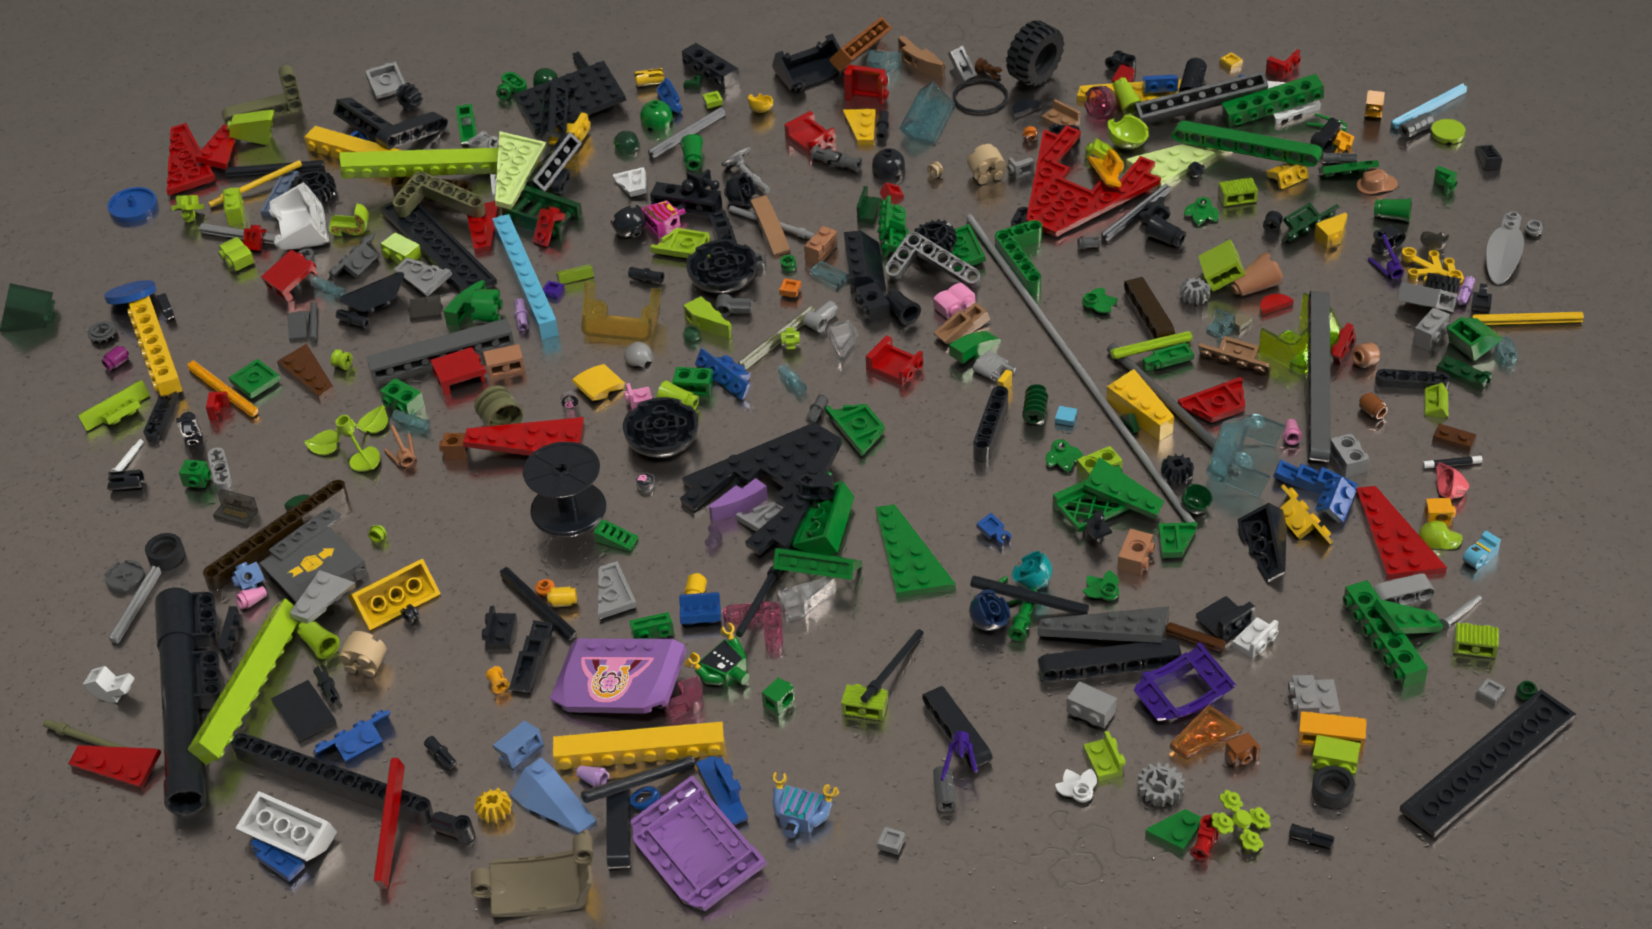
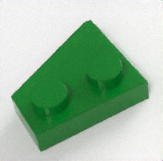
[1158,522,1197,558]

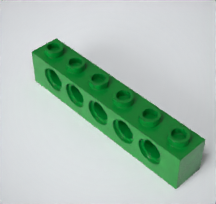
[1222,74,1324,128]
[1342,580,1428,688]

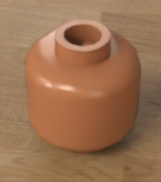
[1352,342,1380,368]

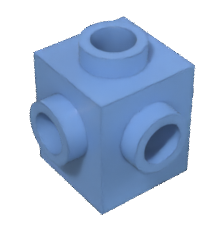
[231,562,265,590]

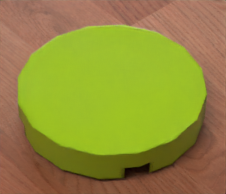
[1431,119,1466,144]

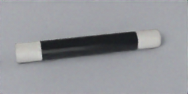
[1423,456,1482,469]

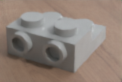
[365,61,405,99]
[1288,675,1341,719]

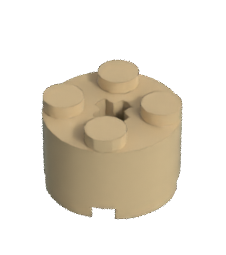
[967,144,1006,185]
[339,631,387,677]

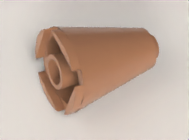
[1231,252,1283,297]

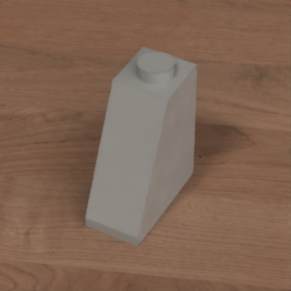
[1397,282,1457,312]

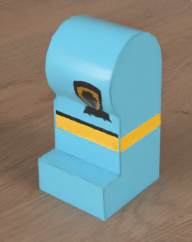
[1463,531,1501,569]

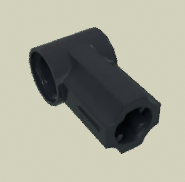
[1310,118,1343,153]
[430,811,475,844]

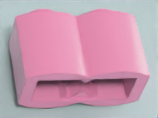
[933,283,975,319]

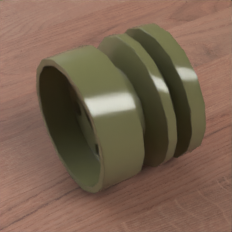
[474,386,523,426]

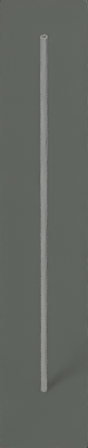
[966,214,1195,522]

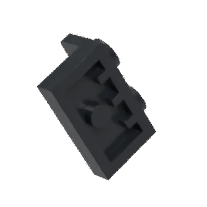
[482,606,517,649]

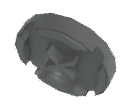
[105,560,145,594]

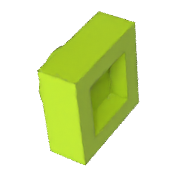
[702,91,723,108]

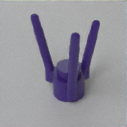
[1368,234,1404,279]
[941,731,978,781]

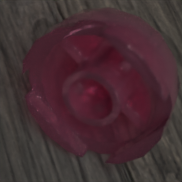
[1084,86,1117,119]

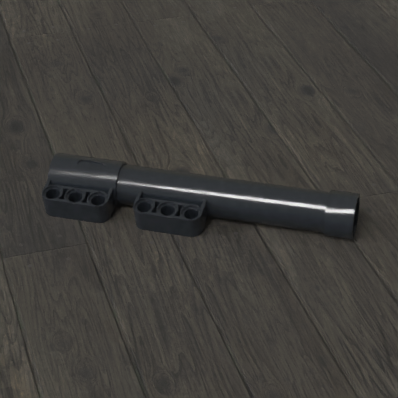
[155,587,221,815]

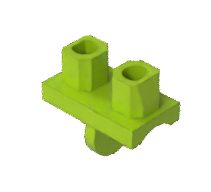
[171,195,204,222]

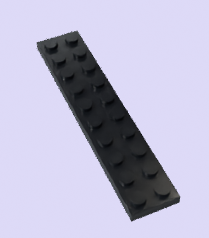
[380,202,497,292]
[1399,689,1576,837]

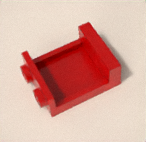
[844,64,889,105]
[784,111,836,155]
[261,250,318,303]
[865,335,924,386]
[430,347,487,396]

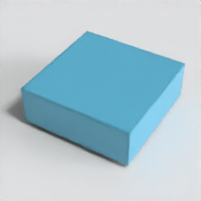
[1055,406,1078,426]

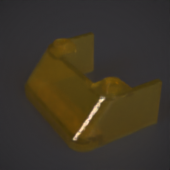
[581,281,662,342]

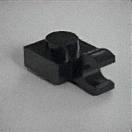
[1471,283,1492,312]

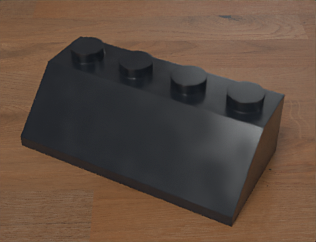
[844,231,886,294]

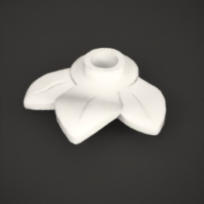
[1055,769,1097,802]

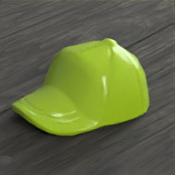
[1419,521,1463,550]

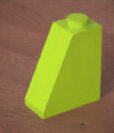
[227,110,274,145]

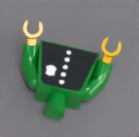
[685,623,750,688]

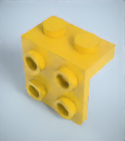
[547,113,590,145]

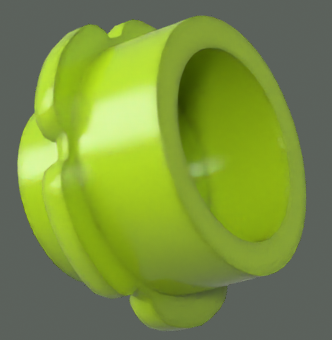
[368,525,387,543]

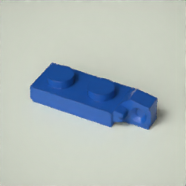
[656,78,683,114]
[250,838,305,882]

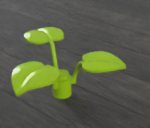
[304,404,388,472]

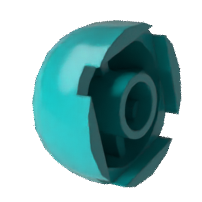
[1012,551,1053,590]

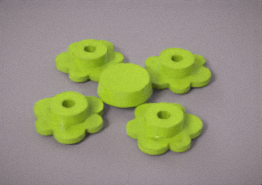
[1211,790,1271,852]

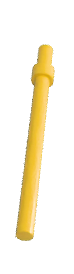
[208,160,302,208]

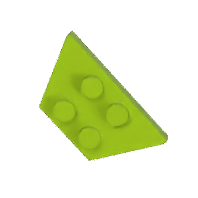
[650,228,711,258]

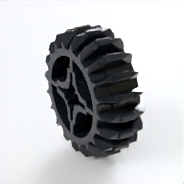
[290,169,336,204]
[910,219,957,260]

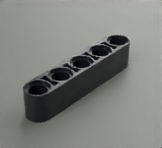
[376,112,448,149]
[973,386,1008,463]
[922,686,993,769]
[606,778,631,869]

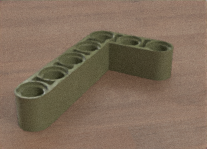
[222,65,302,125]
[393,172,486,218]

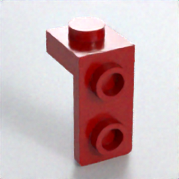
[1266,49,1301,79]
[533,207,566,247]

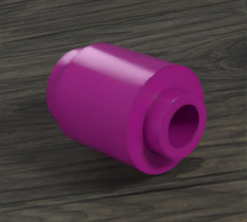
[101,345,129,371]

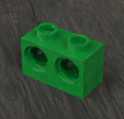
[672,367,714,397]
[380,378,425,418]

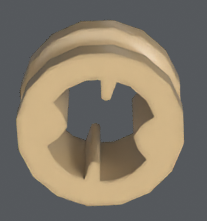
[927,161,944,179]

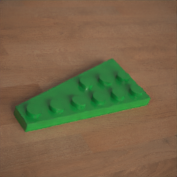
[875,504,956,598]

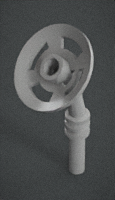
[721,147,770,193]

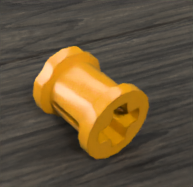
[485,666,510,694]

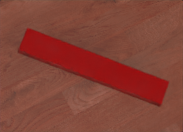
[373,758,405,889]

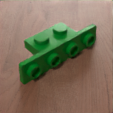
[877,195,906,241]

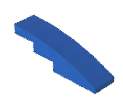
[1273,459,1358,494]

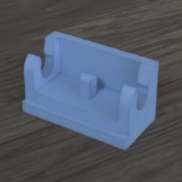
[493,720,544,769]

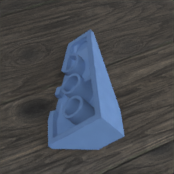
[510,757,597,834]

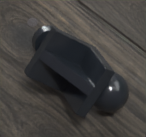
[681,169,720,192]
[1083,512,1112,541]

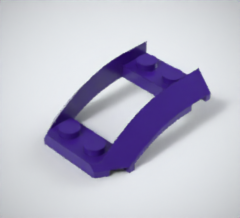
[1134,642,1236,721]

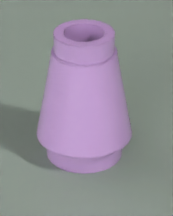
[576,765,609,787]

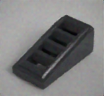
[1475,145,1503,170]

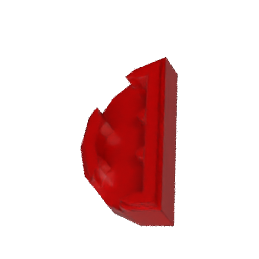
[1260,294,1294,315]

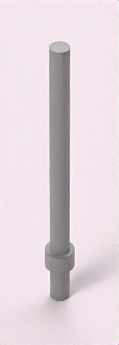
[729,205,815,239]

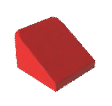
[1112,64,1135,83]
[880,182,904,201]

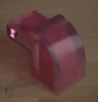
[664,676,704,720]

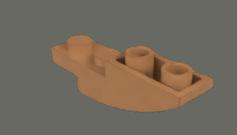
[898,36,946,78]

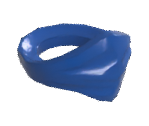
[630,786,662,810]

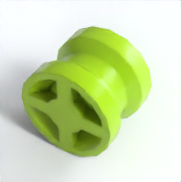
[330,349,353,370]

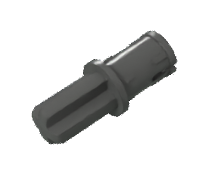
[1323,151,1357,165]
[805,394,828,424]

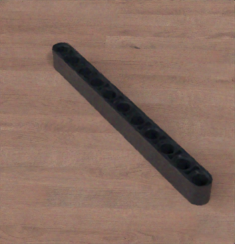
[231,733,434,826]

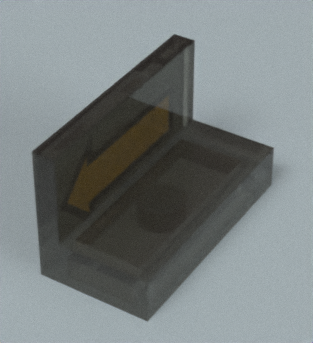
[213,489,258,527]

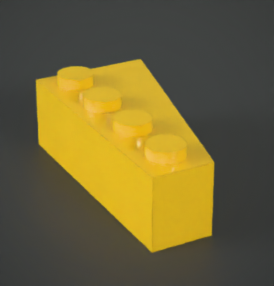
[1106,369,1174,442]

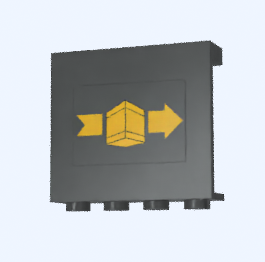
[260,527,368,603]

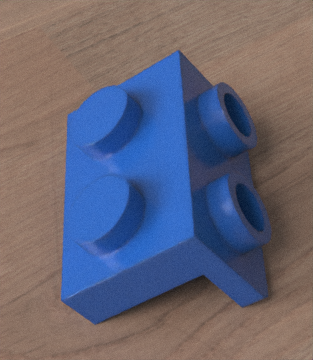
[1142,74,1179,93]
[1315,477,1356,523]
[679,592,721,625]

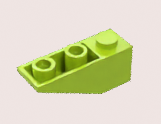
[683,296,732,339]

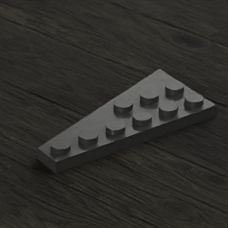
[1037,606,1170,643]

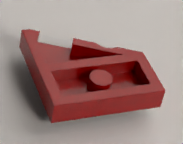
[1331,323,1357,364]

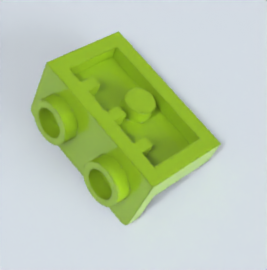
[1083,731,1126,782]

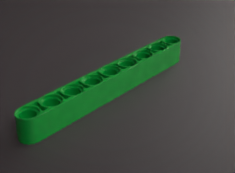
[1171,121,1323,167]

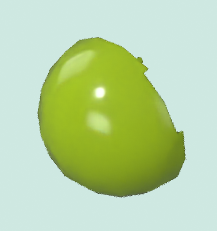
[1107,115,1149,150]

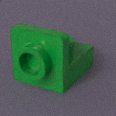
[1433,166,1458,195]

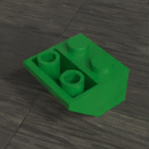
[1446,317,1503,361]

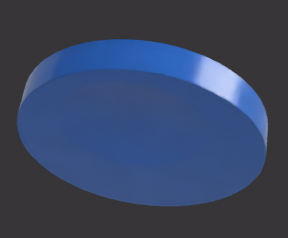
[107,187,158,223]
[104,280,156,304]

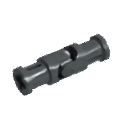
[811,145,862,172]

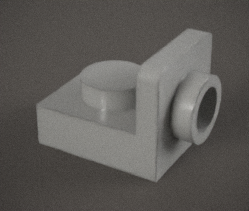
[1007,157,1034,180]

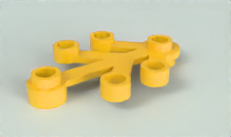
[1401,247,1464,286]

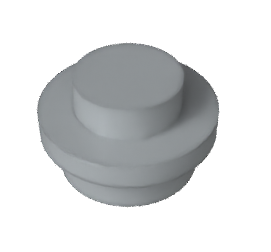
[1524,220,1543,236]

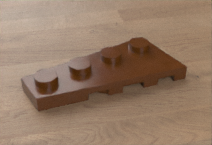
[277,344,335,401]

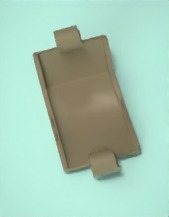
[471,830,594,917]

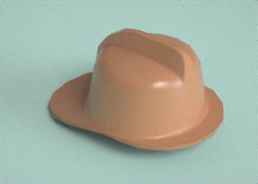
[1357,168,1398,194]

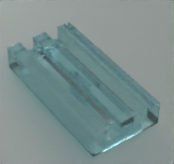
[810,261,849,288]

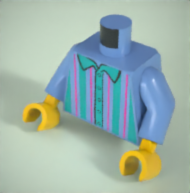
[772,772,839,838]

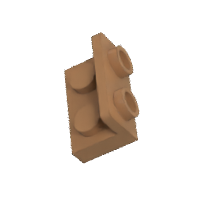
[1042,99,1080,126]

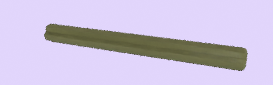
[738,306,816,370]

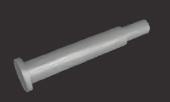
[1440,595,1482,630]

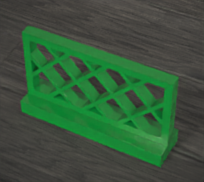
[1052,465,1129,532]
[773,548,862,580]

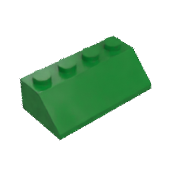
[792,481,855,555]

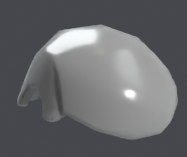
[624,341,653,367]

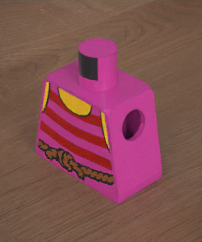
[641,201,685,238]

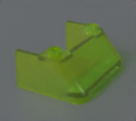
[1259,293,1342,374]

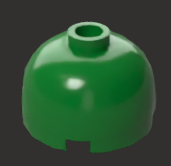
[640,100,673,131]

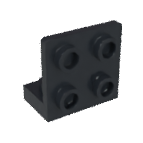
[1196,596,1255,640]

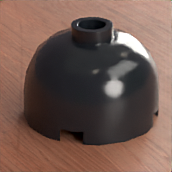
[872,148,905,180]
[724,173,755,207]
[611,205,646,238]

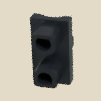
[1139,197,1171,223]
[176,412,202,445]

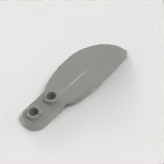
[1486,211,1524,285]

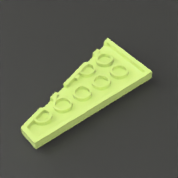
[495,131,547,210]
[1126,144,1226,187]

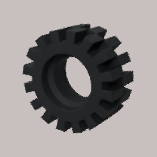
[1425,273,1461,293]

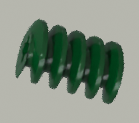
[1022,384,1049,425]

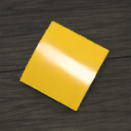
[572,364,625,401]

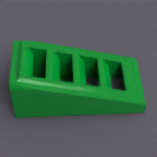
[594,520,639,552]

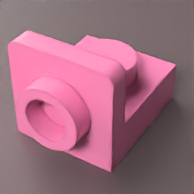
[624,383,652,409]

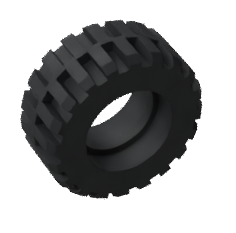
[1006,20,1064,86]

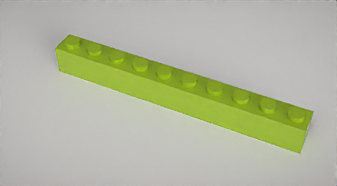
[339,148,499,179]
[187,598,301,765]

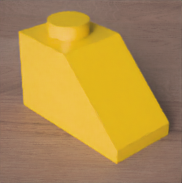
[1314,212,1348,249]

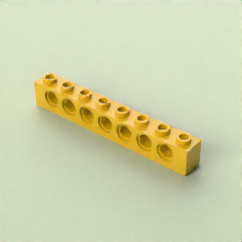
[127,296,183,396]

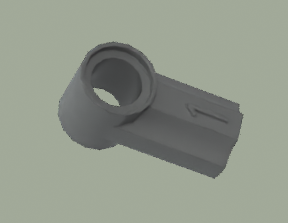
[715,294,751,318]

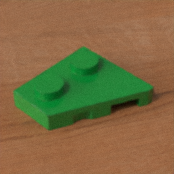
[1145,809,1202,854]

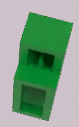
[456,104,477,144]
[443,280,486,327]
[949,331,1001,364]

